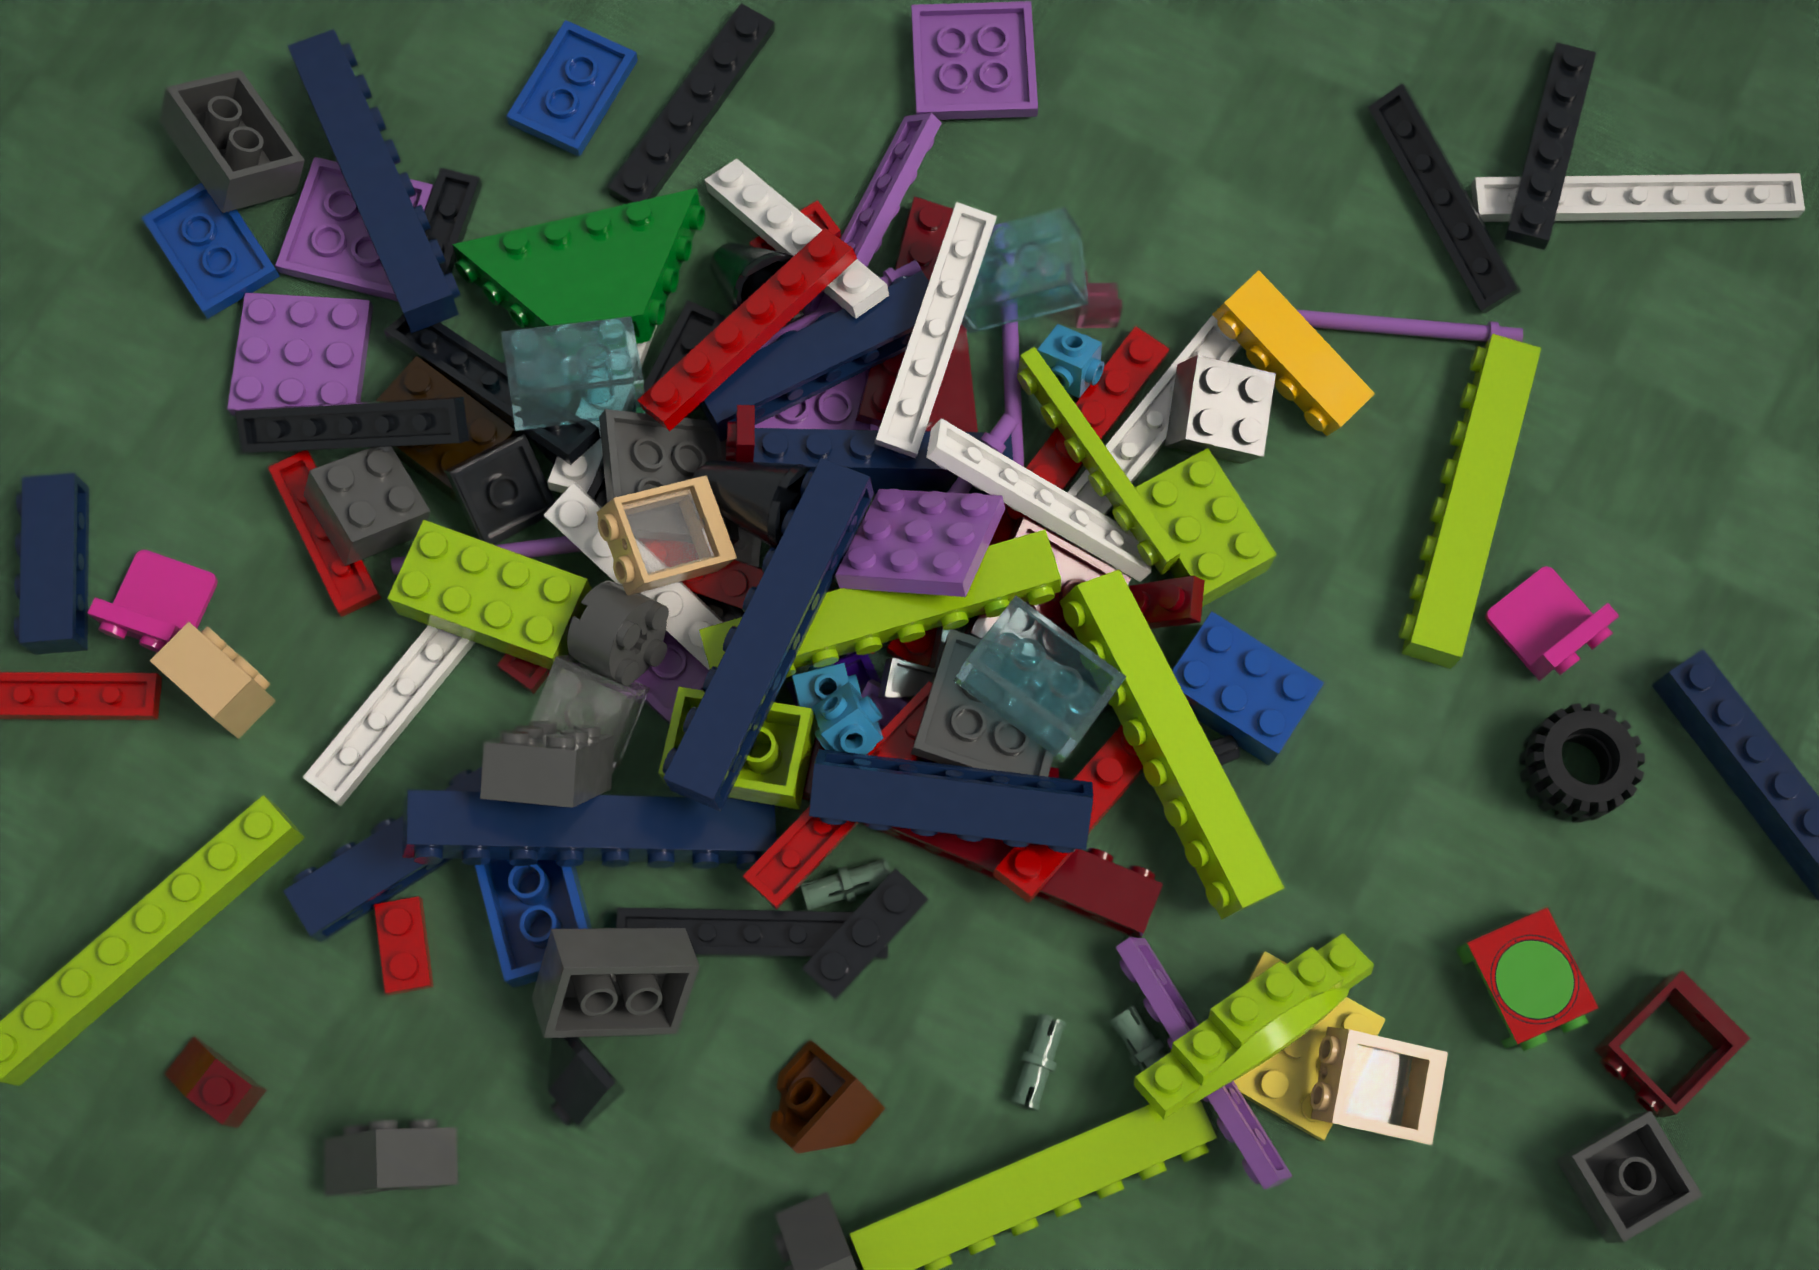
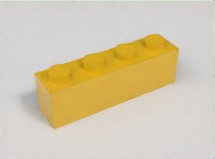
[1212,270,1375,436]

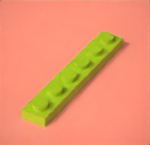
[1017,347,1181,575]

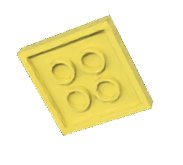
[1234,951,1386,1141]

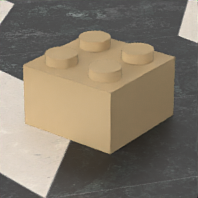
[150,622,276,739]

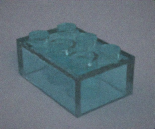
[961,207,1089,333]
[501,317,646,431]
[953,596,1126,762]

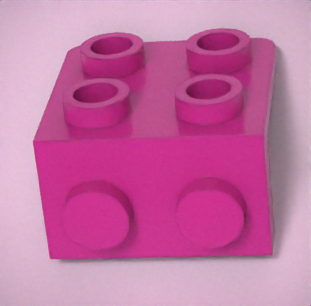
[87,550,218,653]
[1485,566,1619,681]

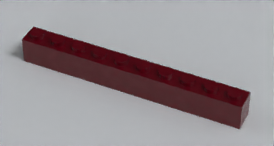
[802,735,1163,938]

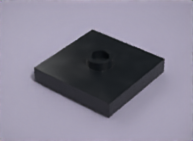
[445,433,555,545]

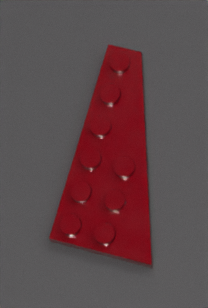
[855,196,978,432]

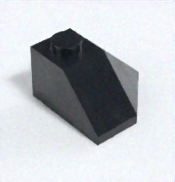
[548,1037,626,1129]

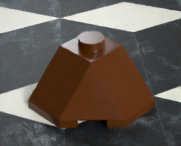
[769,1039,886,1154]

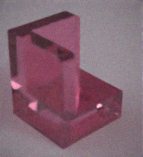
[1074,270,1122,328]

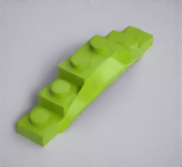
[1134,933,1374,1120]

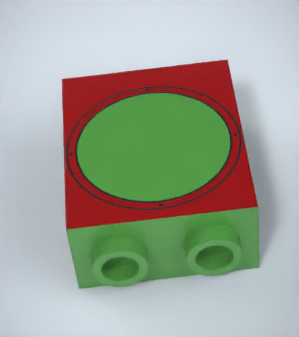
[1456,907,1599,1052]

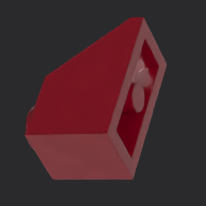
[164,1036,267,1128]

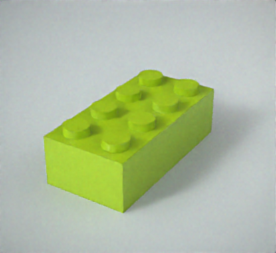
[387,520,592,673]

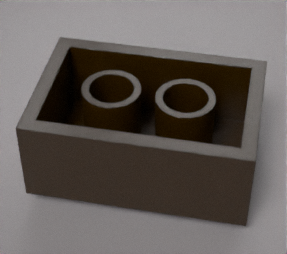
[376,356,516,505]

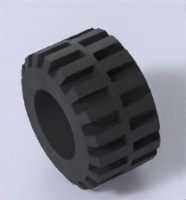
[1519,703,1645,823]

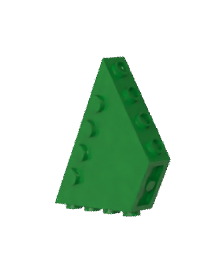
[452,188,705,361]

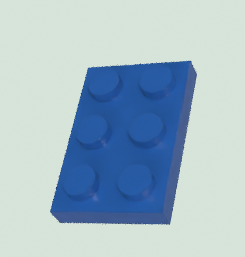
[506,20,638,157]
[141,183,280,319]

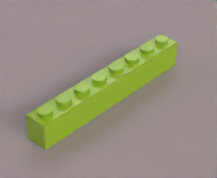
[1398,333,1541,669]
[699,529,1061,678]
[1059,569,1285,920]
[0,795,306,1086]
[850,1100,1217,1270]

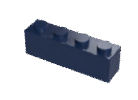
[14,473,89,655]

